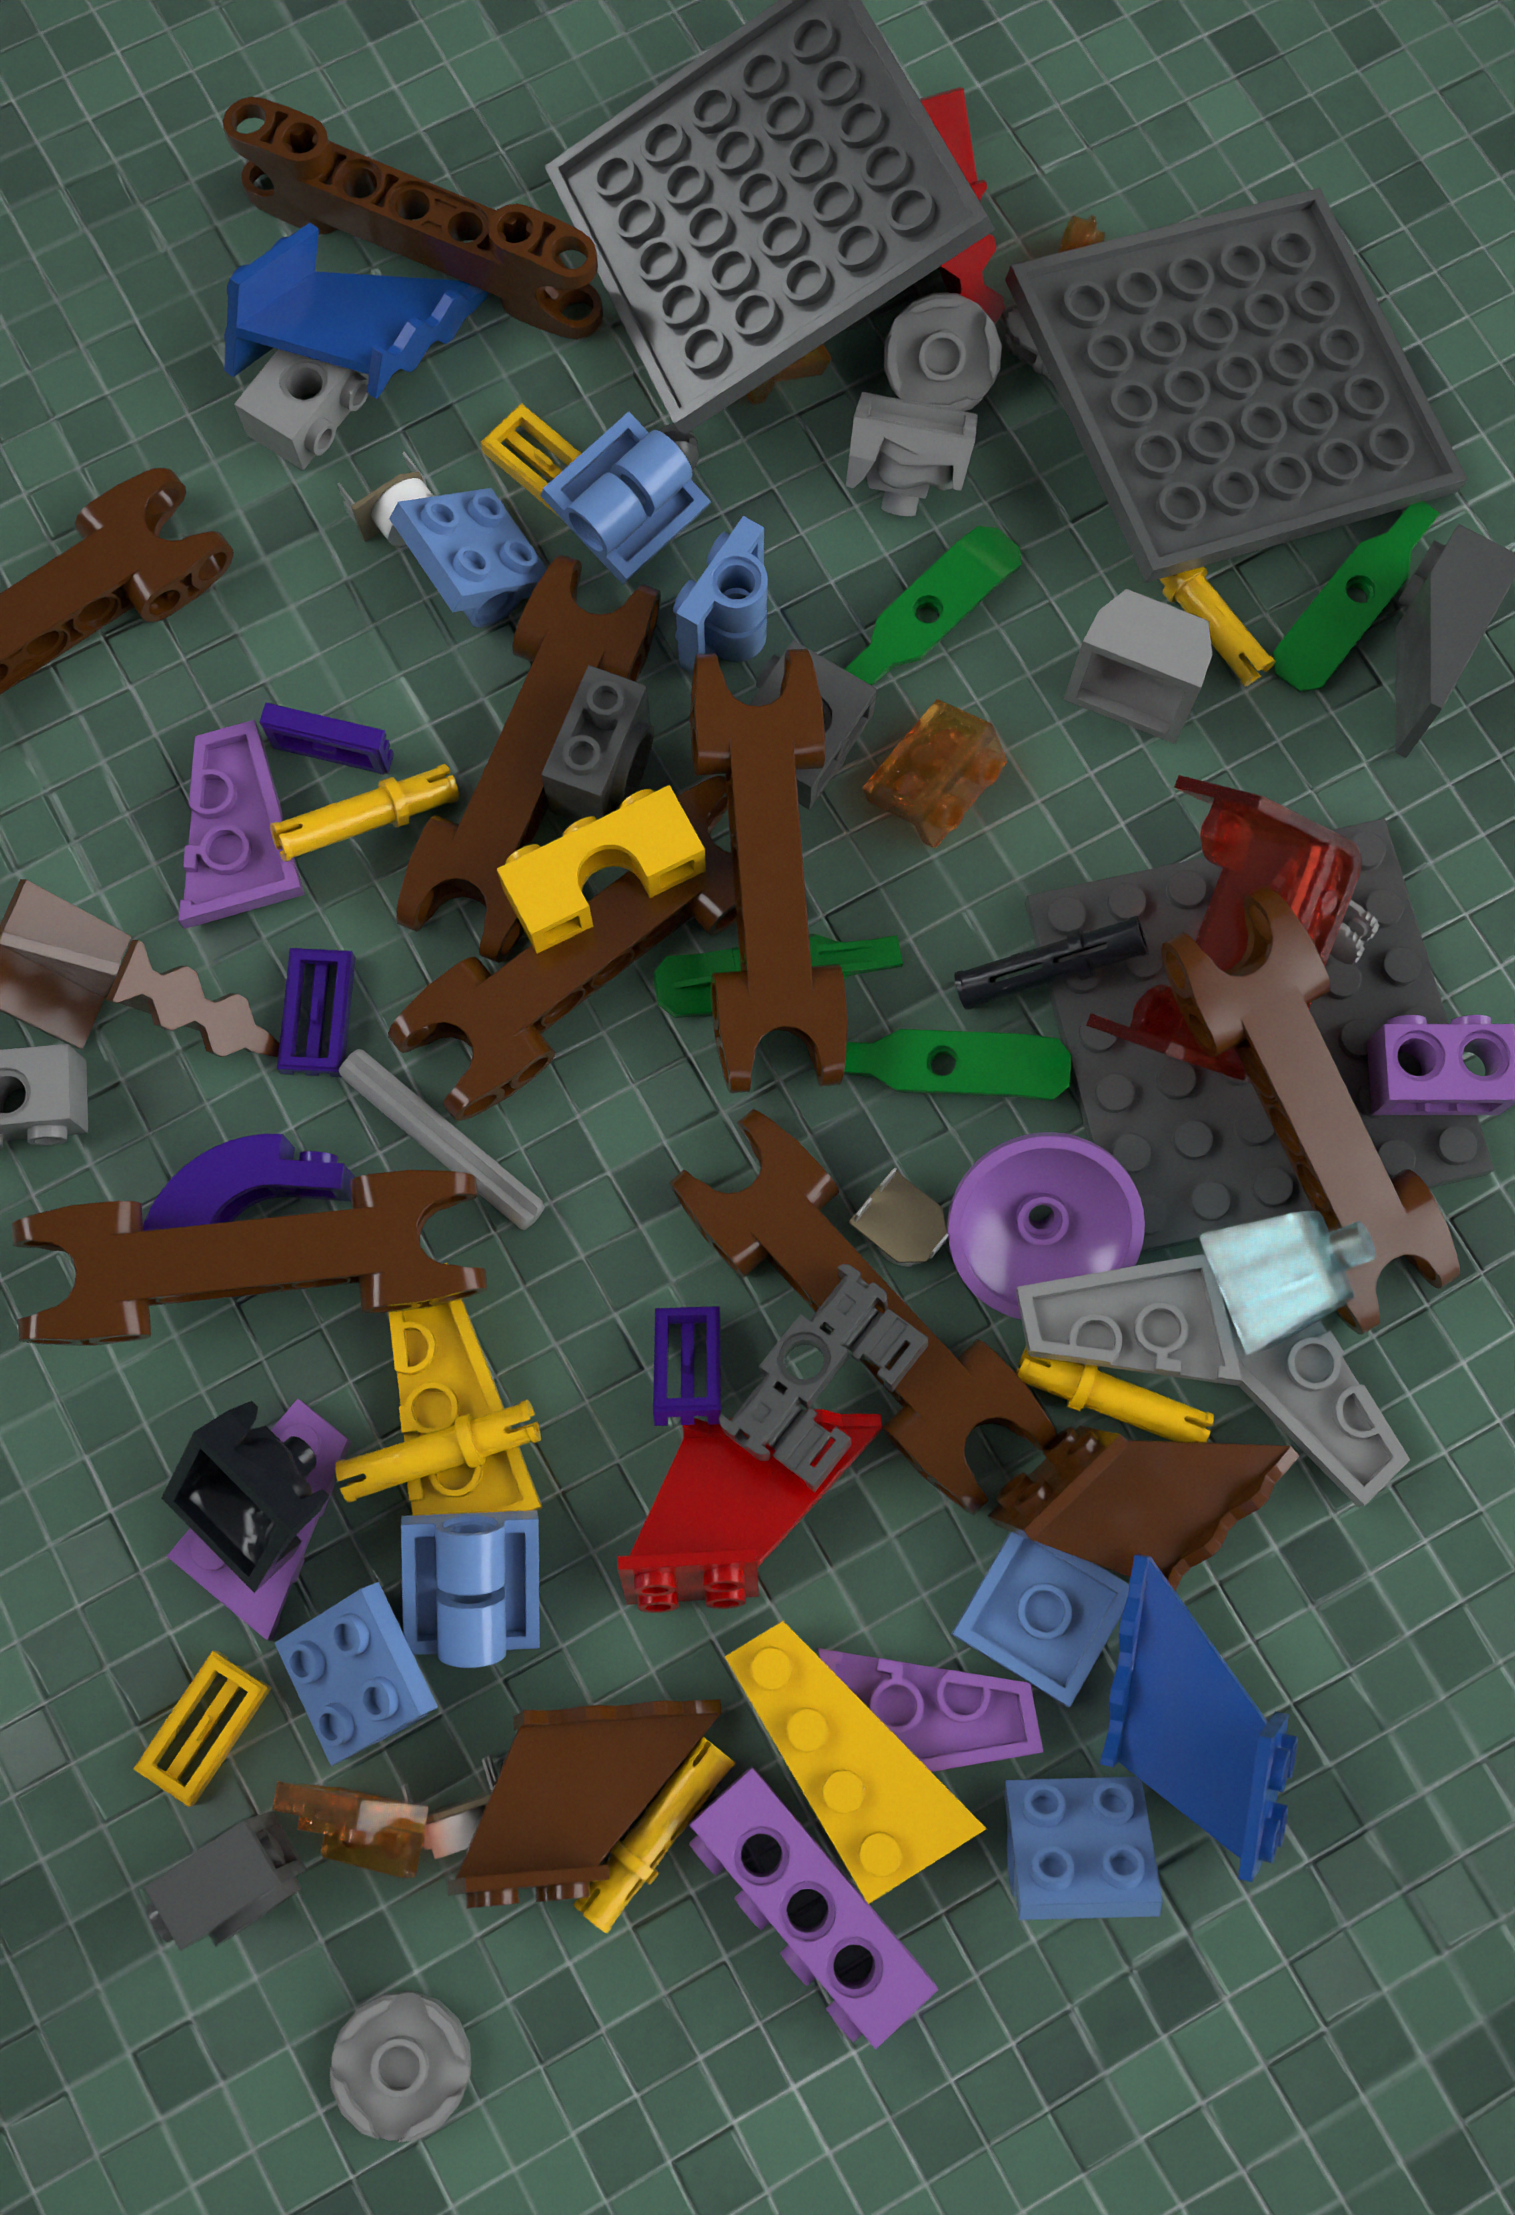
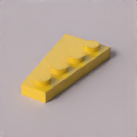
[388,1263,543,1515]
[725,1621,987,1904]

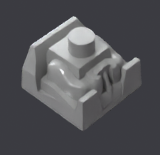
[846,392,978,516]
[1063,589,1212,744]

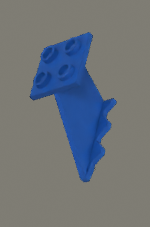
[224,222,489,399]
[1100,1554,1298,1882]

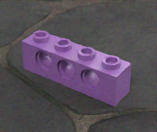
[689,1765,939,2049]

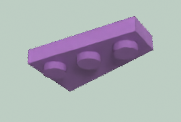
[178,720,305,929]
[167,1398,352,1641]
[817,1648,1043,1772]

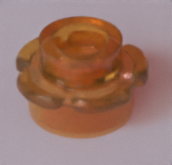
[1058,215,1105,253]

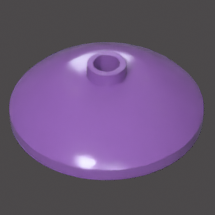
[947,1132,1145,1319]

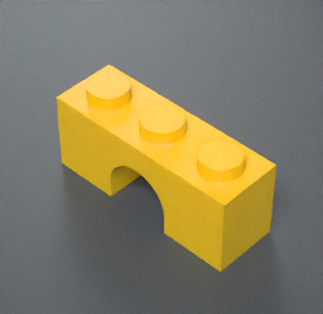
[497,785,706,954]

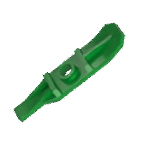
[1272,501,1441,693]
[844,526,1022,686]
[653,934,903,1018]
[844,1029,1071,1101]

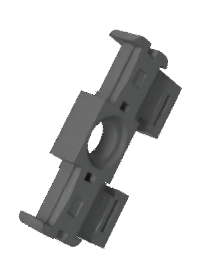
[719,1264,928,1492]

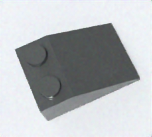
[1395,524,1515,758]

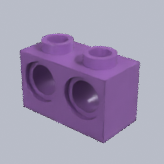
[1367,1015,1515,1115]

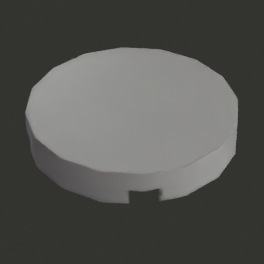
[883,293,1002,412]
[330,1990,471,2142]

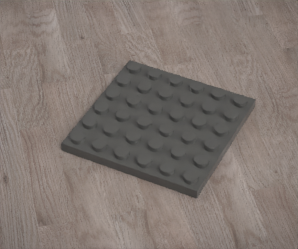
[544,0,995,436]
[1005,188,1468,583]
[1024,818,1494,1254]

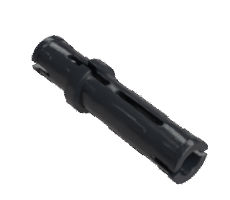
[954,916,1149,1010]

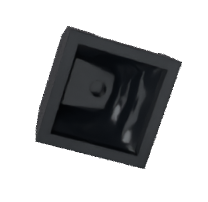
[161,1401,330,1593]

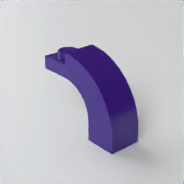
[143,1134,355,1231]

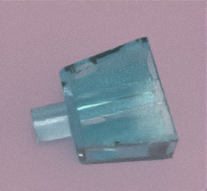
[1199,1211,1376,1355]

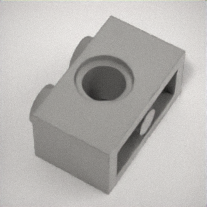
[234,349,369,471]
[0,1044,88,1149]

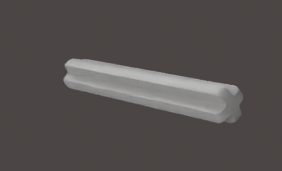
[339,1049,545,1230]

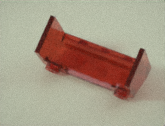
[1086,775,1362,1084]

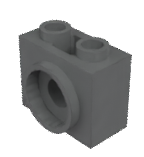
[749,640,877,810]
[541,665,654,821]
[144,1811,307,1951]

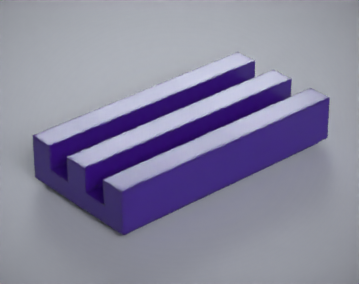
[259,702,394,774]
[277,948,356,1077]
[653,1306,721,1426]

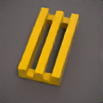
[481,403,582,519]
[133,1651,272,1807]

